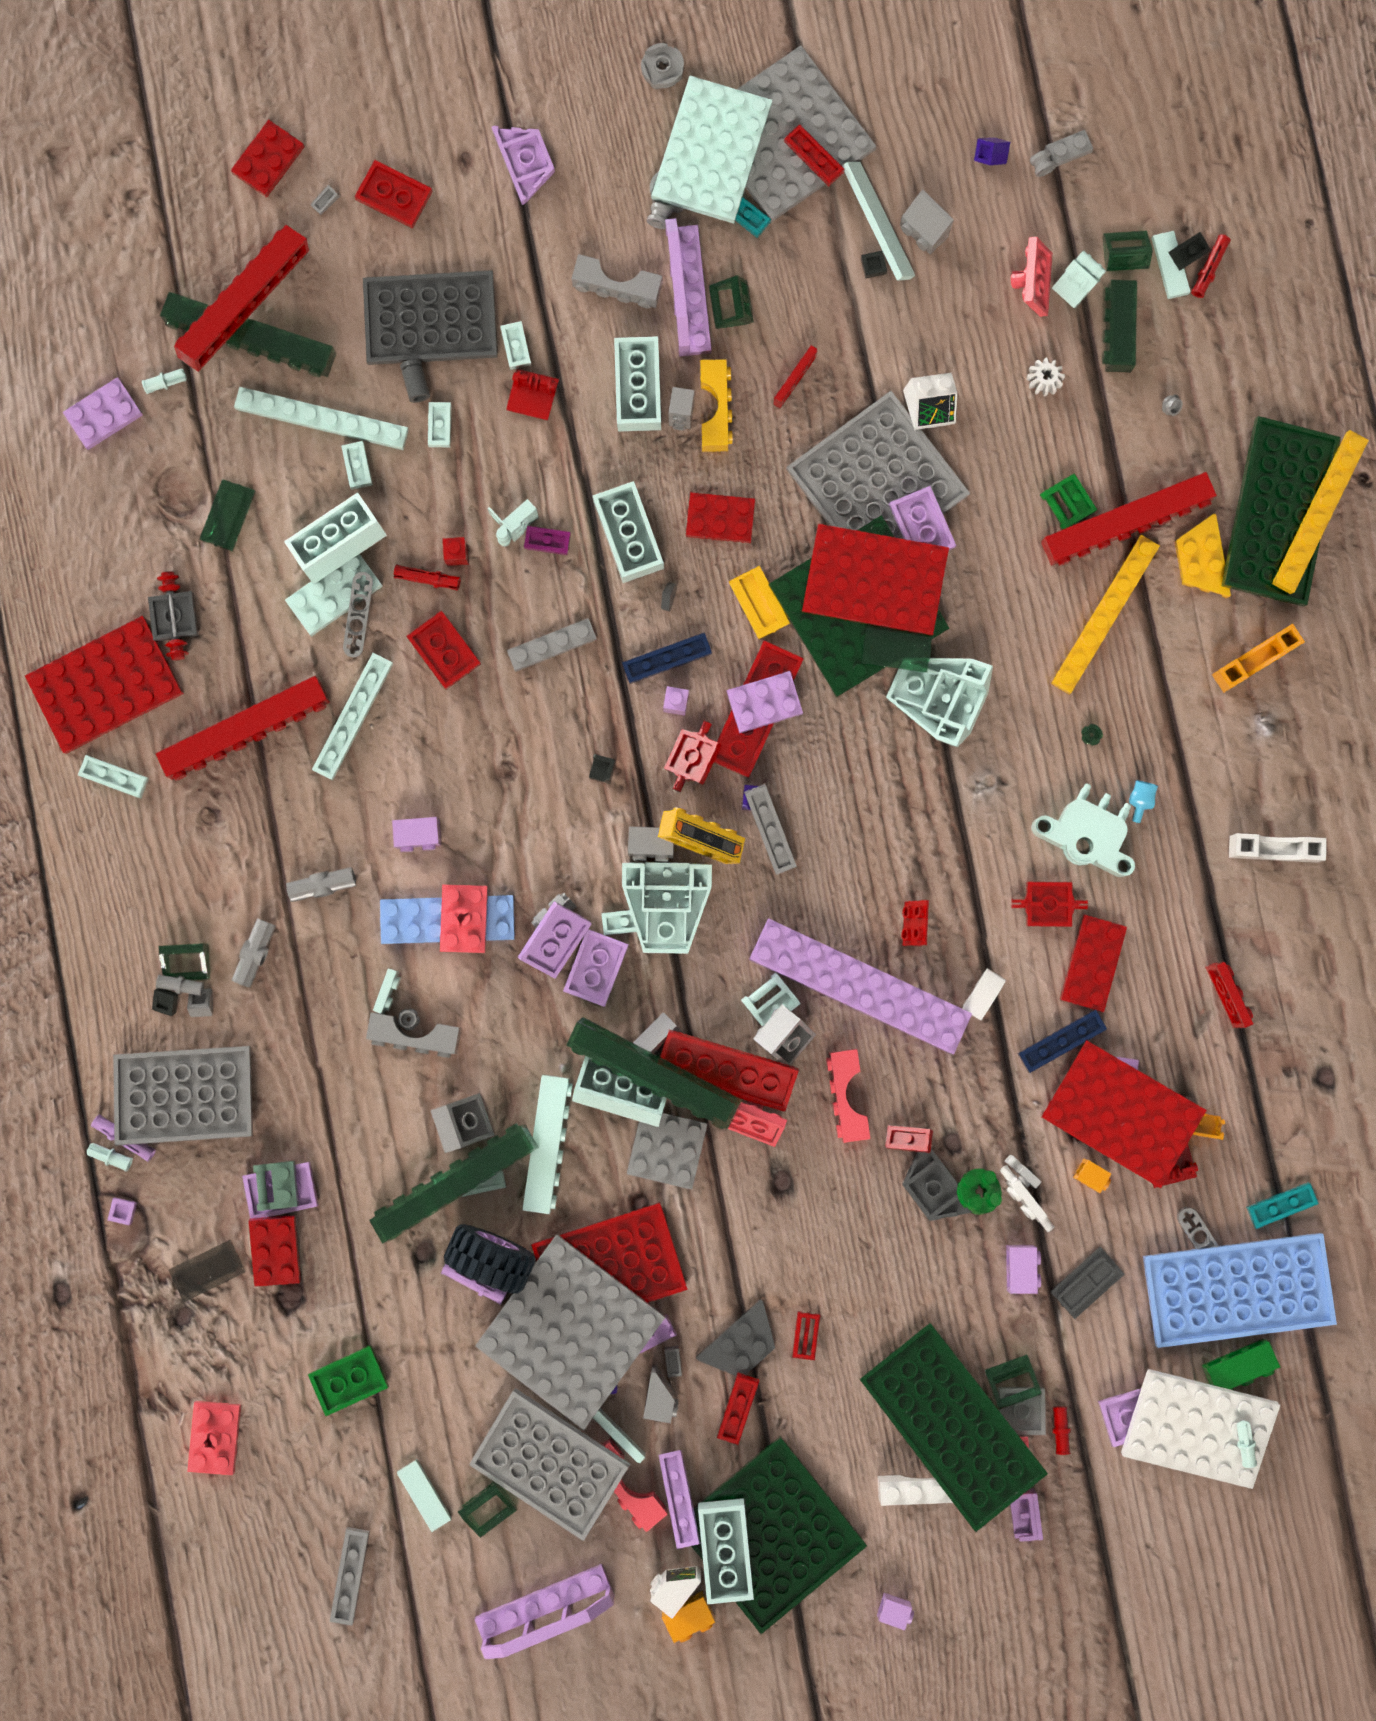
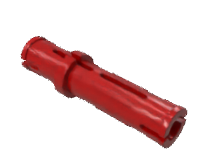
[1191,234,1231,298]
[393,564,461,591]

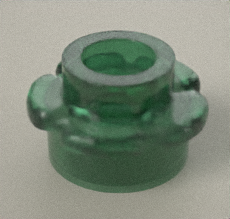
[1081,724,1103,746]

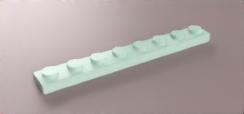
[234,387,409,450]

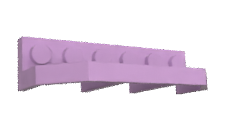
[665,218,711,357]
[475,1564,615,1659]

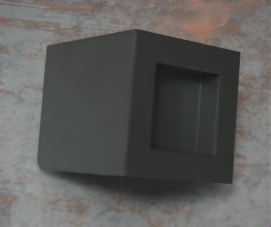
[589,754,616,784]

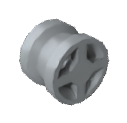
[1029,150,1056,177]
[647,203,672,229]

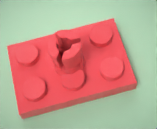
[1011,237,1053,317]
[440,885,488,953]
[712,1096,787,1147]
[187,1401,241,1475]

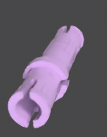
[91,1114,156,1162]
[441,1264,507,1305]

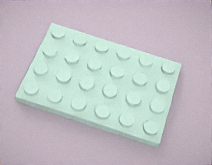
[651,76,772,223]

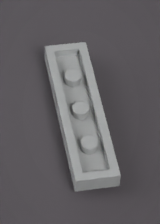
[507,618,597,672]
[744,784,797,875]
[330,1527,370,1626]

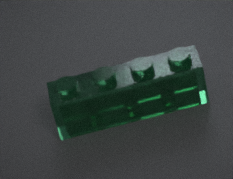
[1102,280,1137,373]

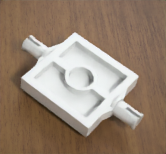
[999,1165,1055,1232]

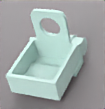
[1052,251,1106,308]
[487,499,539,547]

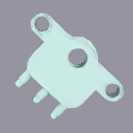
[1031,783,1135,877]

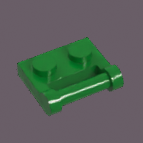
[1040,473,1097,530]

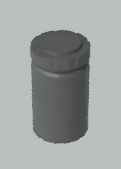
[400,359,430,403]

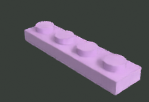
[659,1450,701,1549]

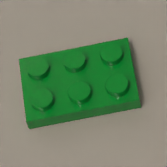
[308,1345,389,1417]

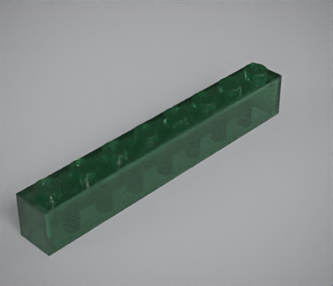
[160,292,337,378]
[566,1017,743,1129]
[369,1123,539,1244]

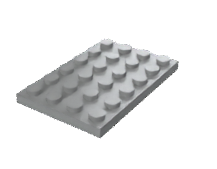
[113,1046,253,1146]
[469,1388,630,1541]

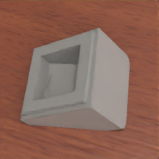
[187,989,213,1017]

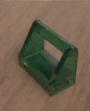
[1103,230,1153,271]
[709,275,754,329]
[158,943,210,981]
[985,1355,1042,1410]
[458,1482,518,1538]

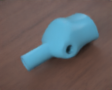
[1129,780,1159,823]

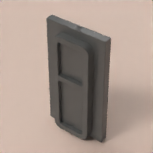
[1050,1247,1125,1319]

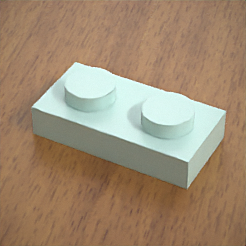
[500,321,531,370]
[428,402,452,448]
[341,441,373,490]
[373,968,401,1014]

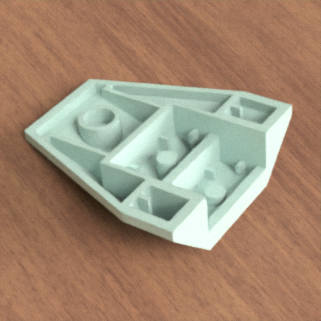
[886,658,993,747]
[622,862,712,954]

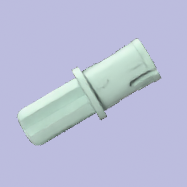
[142,369,187,394]
[87,1143,133,1172]
[1237,1420,1257,1468]

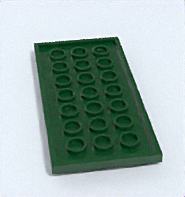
[1221,416,1340,607]
[859,1323,1048,1532]

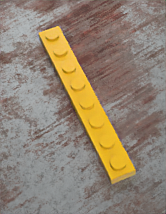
[1272,430,1369,594]
[1051,535,1160,695]

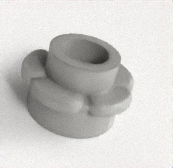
[1162,394,1183,416]
[398,1008,420,1030]

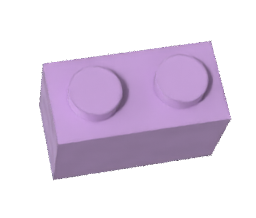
[392,817,441,852]
[1006,1245,1041,1294]

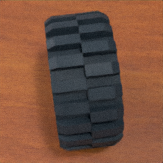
[444,1224,535,1294]

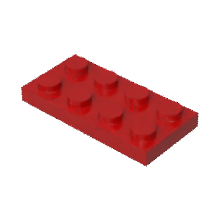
[1060,914,1127,1012]

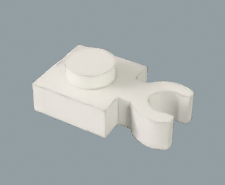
[1005,1154,1041,1189]

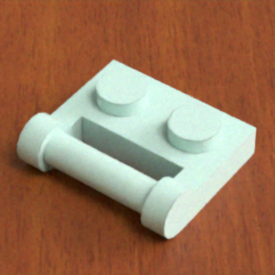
[741,972,801,1026]

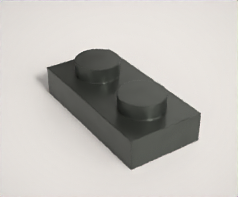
[1168,232,1211,271]

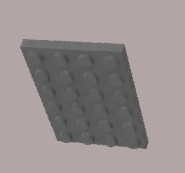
[363,270,498,365]

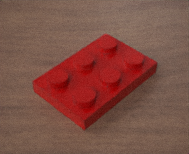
[230,119,305,198]
[354,160,433,229]
[686,492,755,543]
[406,610,481,690]
[1205,962,1253,1028]
[248,1215,301,1287]

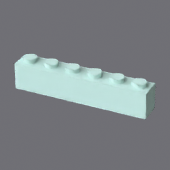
[523,1075,573,1214]

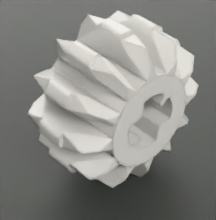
[1027,358,1065,397]

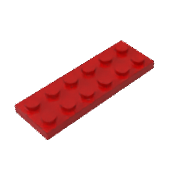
[714,640,804,779]
[656,1029,799,1112]

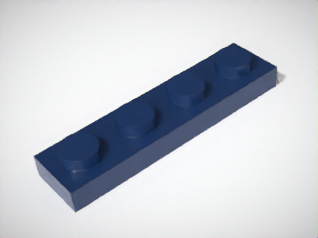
[622,632,712,684]
[1017,1010,1107,1073]

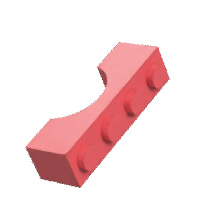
[826,1049,870,1143]
[602,1438,668,1532]

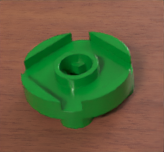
[957,1168,1002,1215]

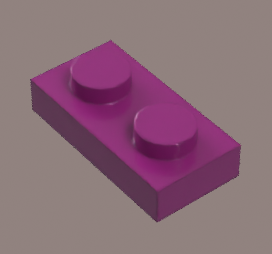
[524,526,571,555]

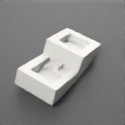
[962,968,1006,1020]

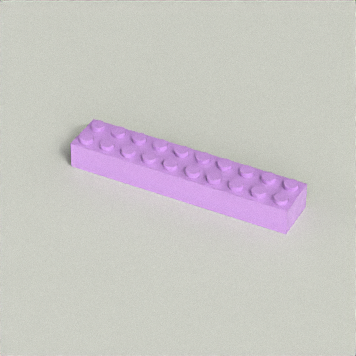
[749,918,972,1054]

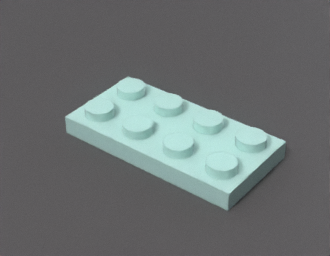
[285,554,383,637]

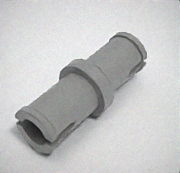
[156,974,204,996]

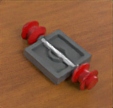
[148,571,199,660]

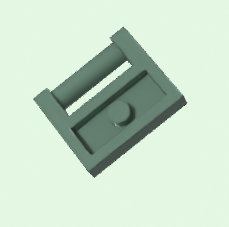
[253,1161,299,1211]

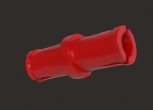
[1052,1406,1071,1455]

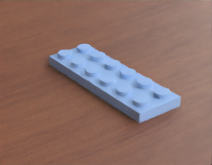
[380,895,515,944]

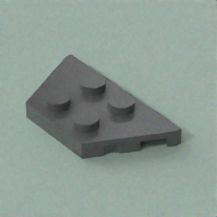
[902,1149,972,1221]
[696,1299,775,1376]

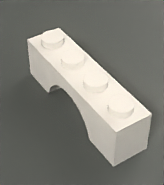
[1229,833,1326,863]
[878,1475,953,1506]

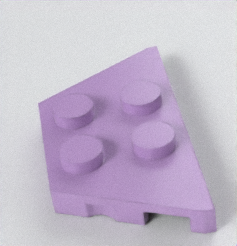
[491,126,555,205]

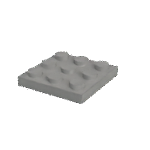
[627,1113,707,1190]

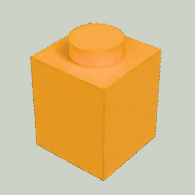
[1073,1158,1111,1193]

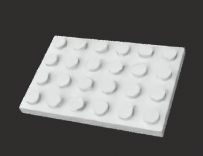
[1121,1369,1280,1489]

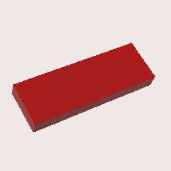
[784,124,845,187]
[773,345,818,409]
[717,1373,759,1445]

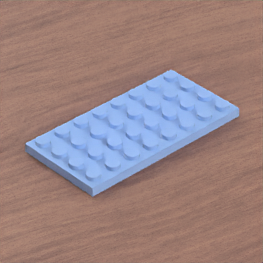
[1143,1233,1337,1348]

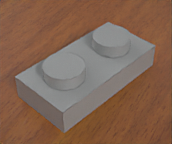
[1044,130,1093,167]

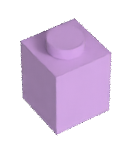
[663,686,689,716]
[877,1593,914,1630]

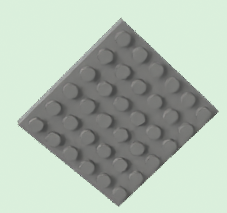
[737,45,876,222]
[786,391,970,539]
[475,1234,666,1430]

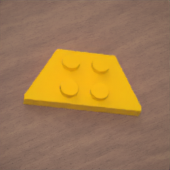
[1175,514,1231,598]

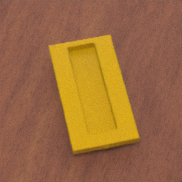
[728,566,790,639]

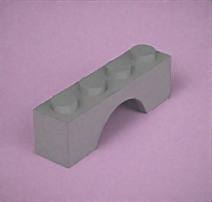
[572,254,663,308]
[366,1012,461,1058]

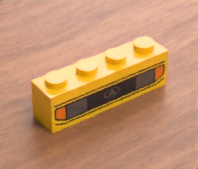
[658,808,745,864]

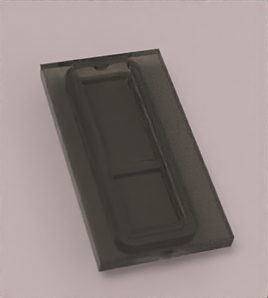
[169,1239,246,1303]

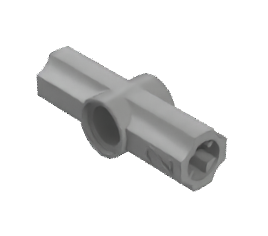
[286,867,357,902]
[231,918,276,988]

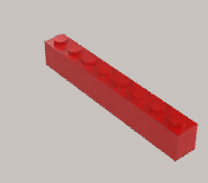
[174,225,309,372]
[1041,472,1217,566]
[155,676,330,781]

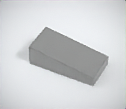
[311,185,340,215]
[665,1346,682,1377]

